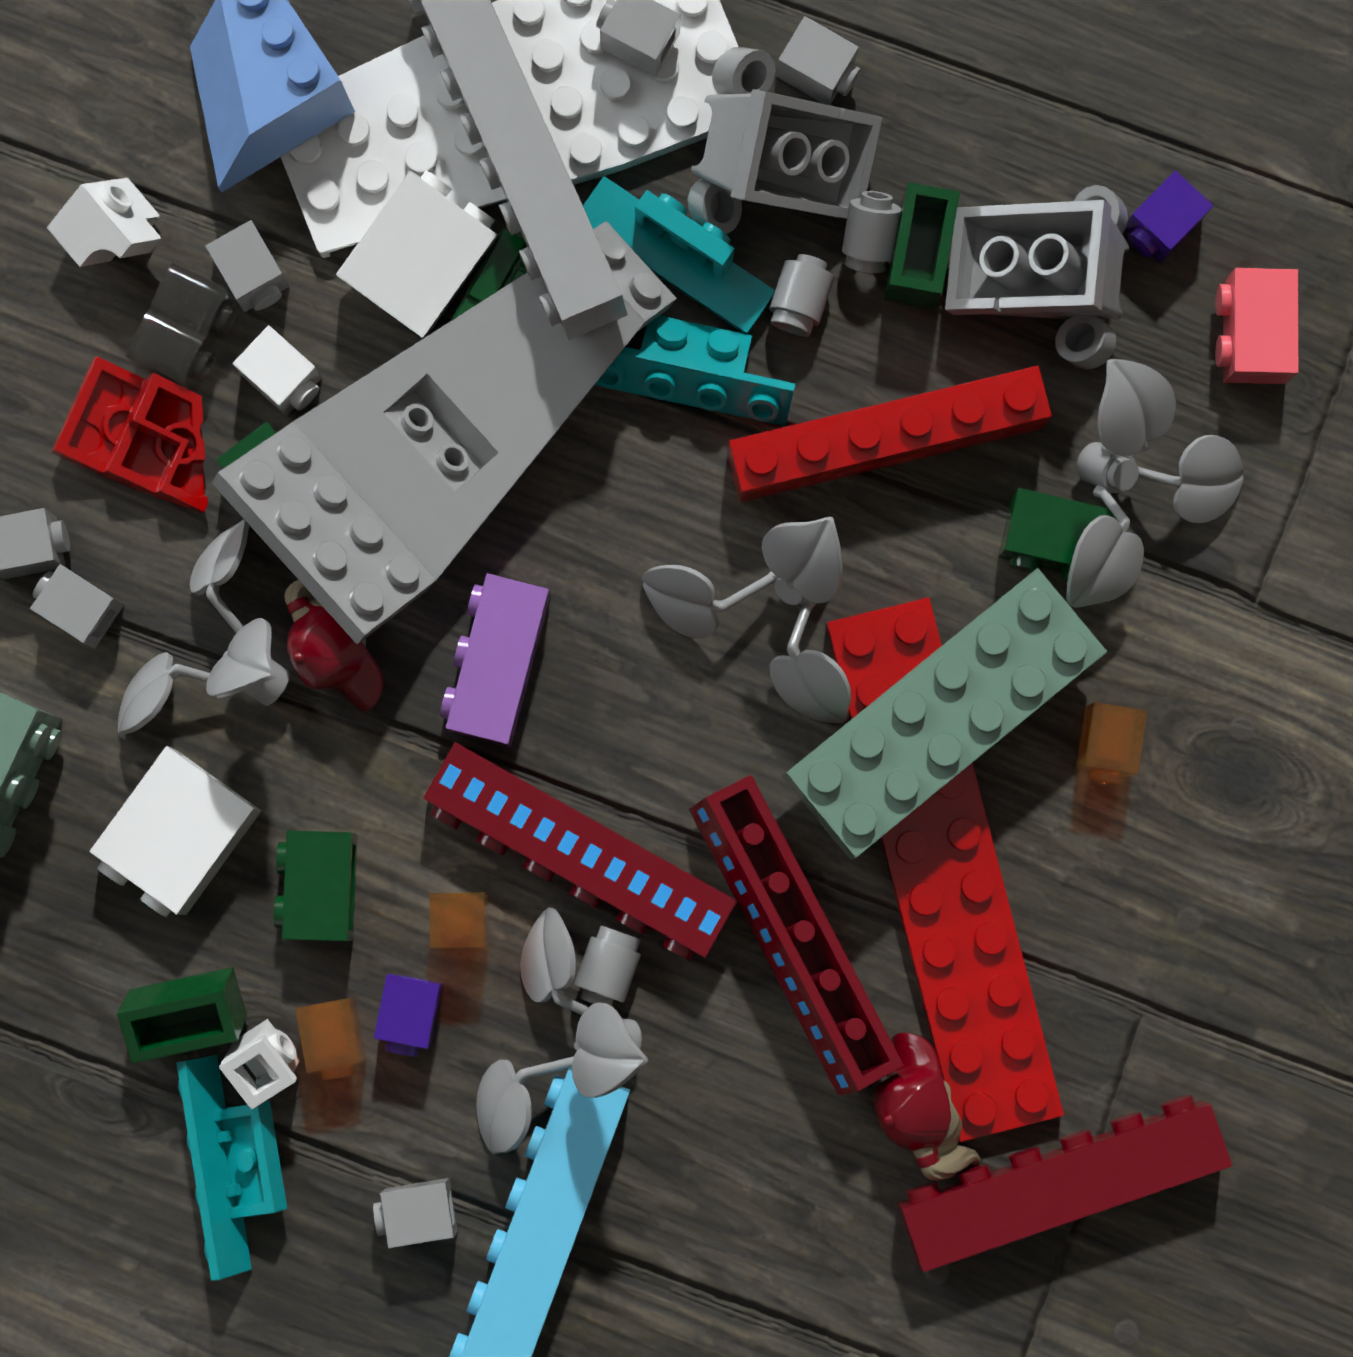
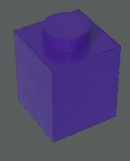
[1125,170,1214,264]
[374,973,444,1057]

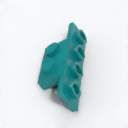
[583,176,775,334]
[594,316,795,426]
[176,1055,287,1281]

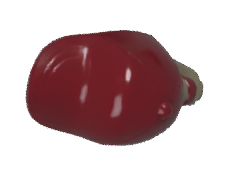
[284,580,383,711]
[873,1032,981,1181]

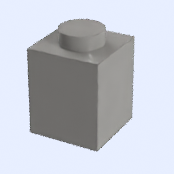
[596,0,681,77]
[776,16,861,105]
[205,220,290,312]
[0,508,70,580]
[30,564,124,649]
[373,1178,458,1248]

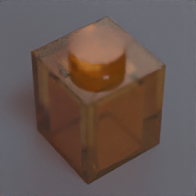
[1076,702,1147,785]
[430,892,489,948]
[295,997,367,1081]

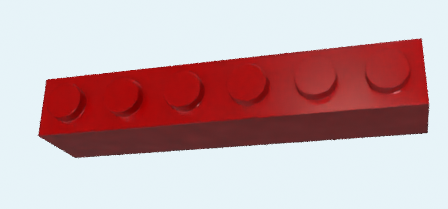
[727,365,1052,502]

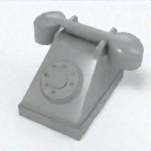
[687,47,882,233]
[945,185,1129,369]

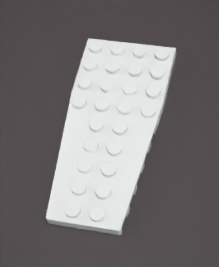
[281,0,738,258]

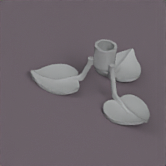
[1066,359,1244,608]
[641,517,851,723]
[118,519,290,740]
[476,907,648,1155]

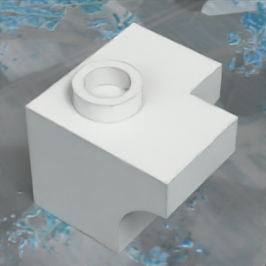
[47,178,162,267]

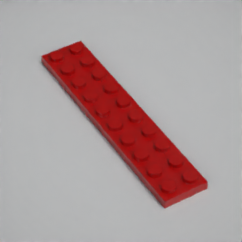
[826,597,1064,1142]

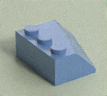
[190,0,355,193]

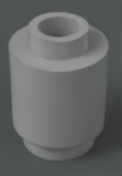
[842,191,902,273]
[769,254,834,337]
[573,926,641,1006]

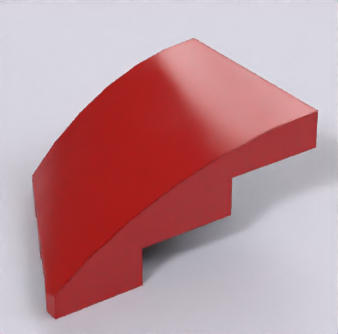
[51,356,208,513]

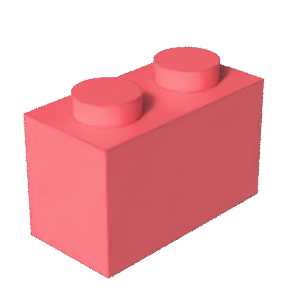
[1215,268,1298,384]

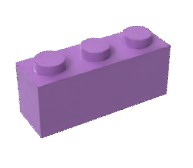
[440,573,551,748]

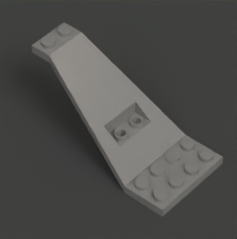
[212,221,677,644]

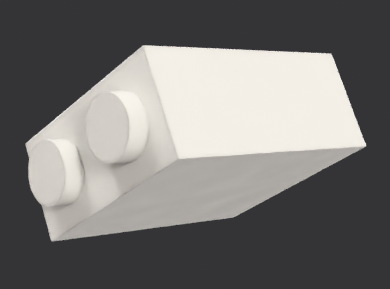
[336,170,497,338]
[89,746,261,917]

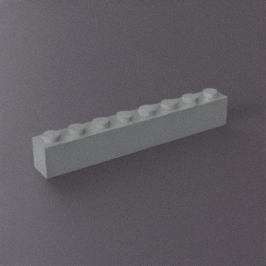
[408,0,628,340]

